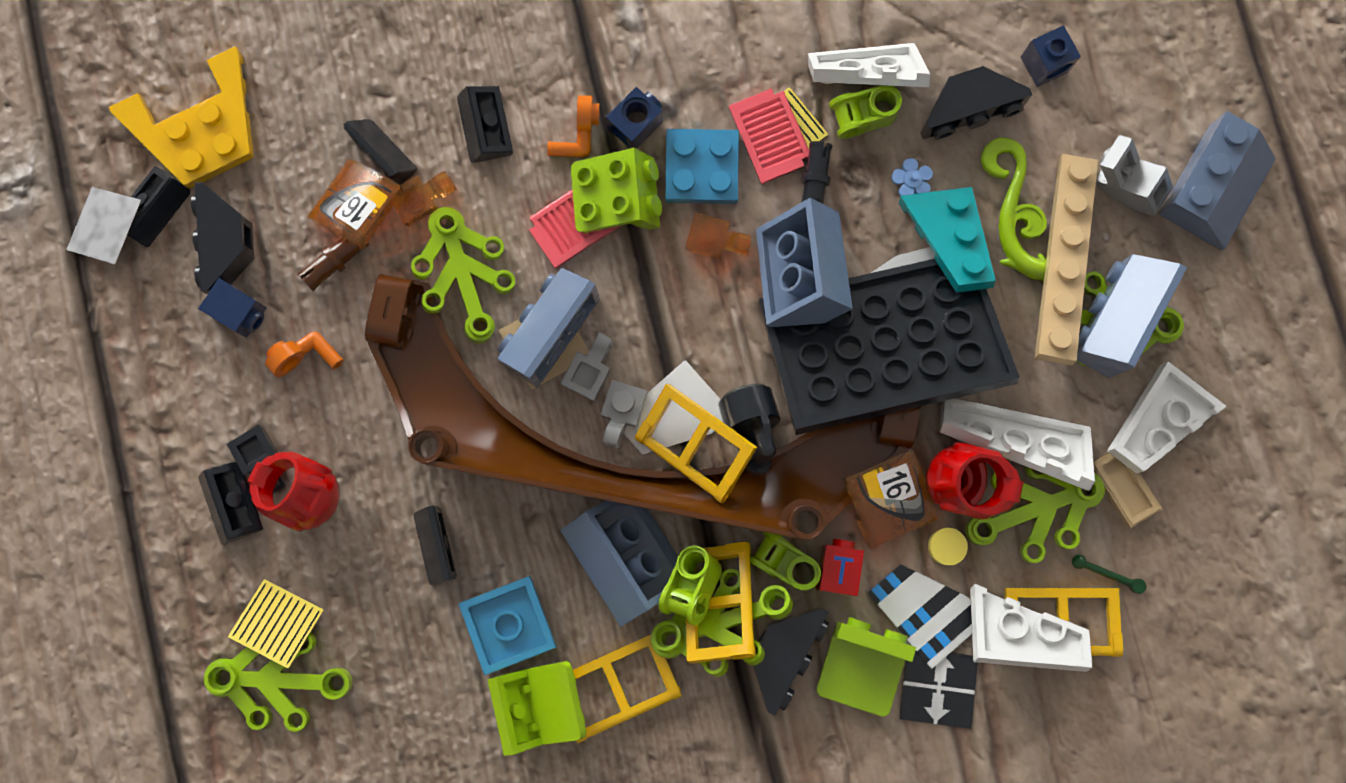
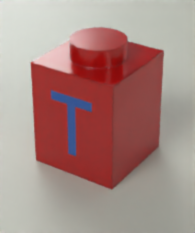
[816,539,864,596]

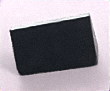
[457,86,513,163]
[343,119,417,187]
[127,166,191,247]
[198,461,263,545]
[414,505,457,585]

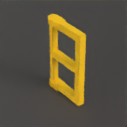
[634,384,757,504]
[685,542,756,664]
[1004,588,1123,657]
[573,635,682,743]

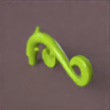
[980,137,1047,282]

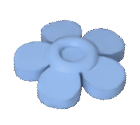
[891,158,933,196]

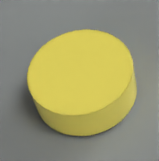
[928,528,968,565]

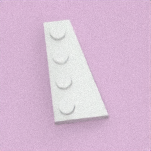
[940,398,1095,491]

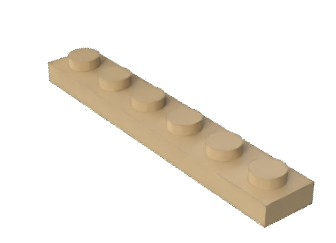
[1035,153,1098,366]

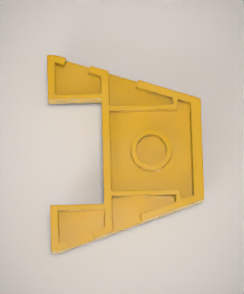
[108,46,254,189]

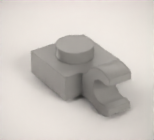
[561,333,614,402]
[601,380,648,449]

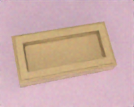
[1093,452,1162,528]

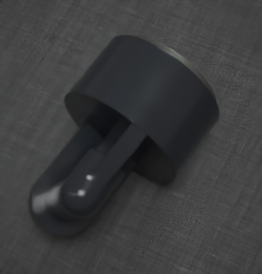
[718,384,781,476]

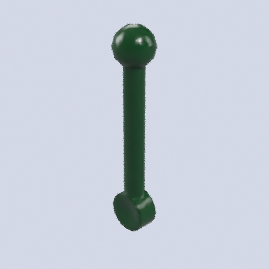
[1071,554,1147,594]

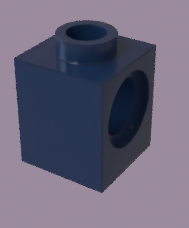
[1021,25,1081,87]
[606,87,663,149]
[198,278,267,338]

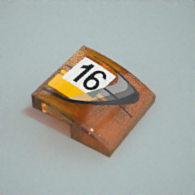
[307,159,404,250]
[843,449,938,549]

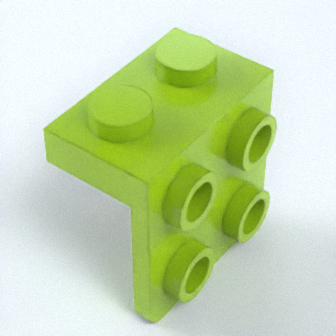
[571,148,662,233]
[816,617,916,717]
[487,661,586,756]

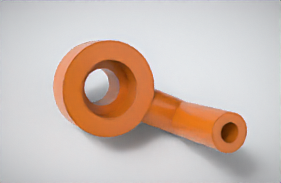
[547,95,600,158]
[265,331,344,377]

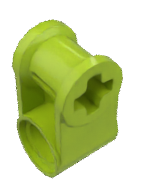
[828,85,902,139]
[750,532,821,591]
[659,545,722,626]

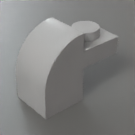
[1096,135,1173,217]

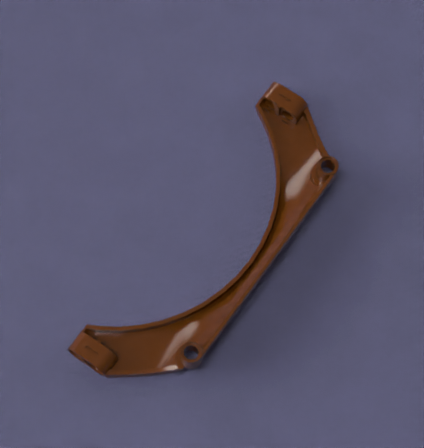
[365,274,921,540]

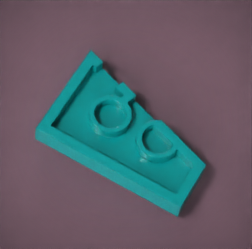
[899,187,996,293]

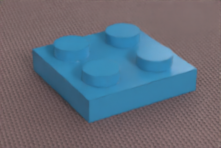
[665,129,739,204]
[458,576,557,676]

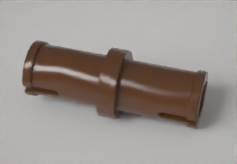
[297,228,369,291]

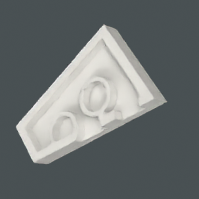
[808,43,930,87]
[1107,362,1226,474]
[970,584,1092,672]

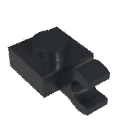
[226,424,286,494]

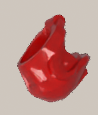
[926,442,1024,520]
[247,452,340,532]

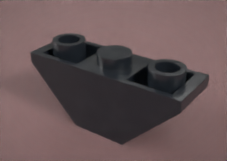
[920,66,1032,140]
[191,182,254,295]
[753,608,830,716]

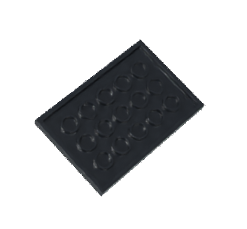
[759,259,1020,435]

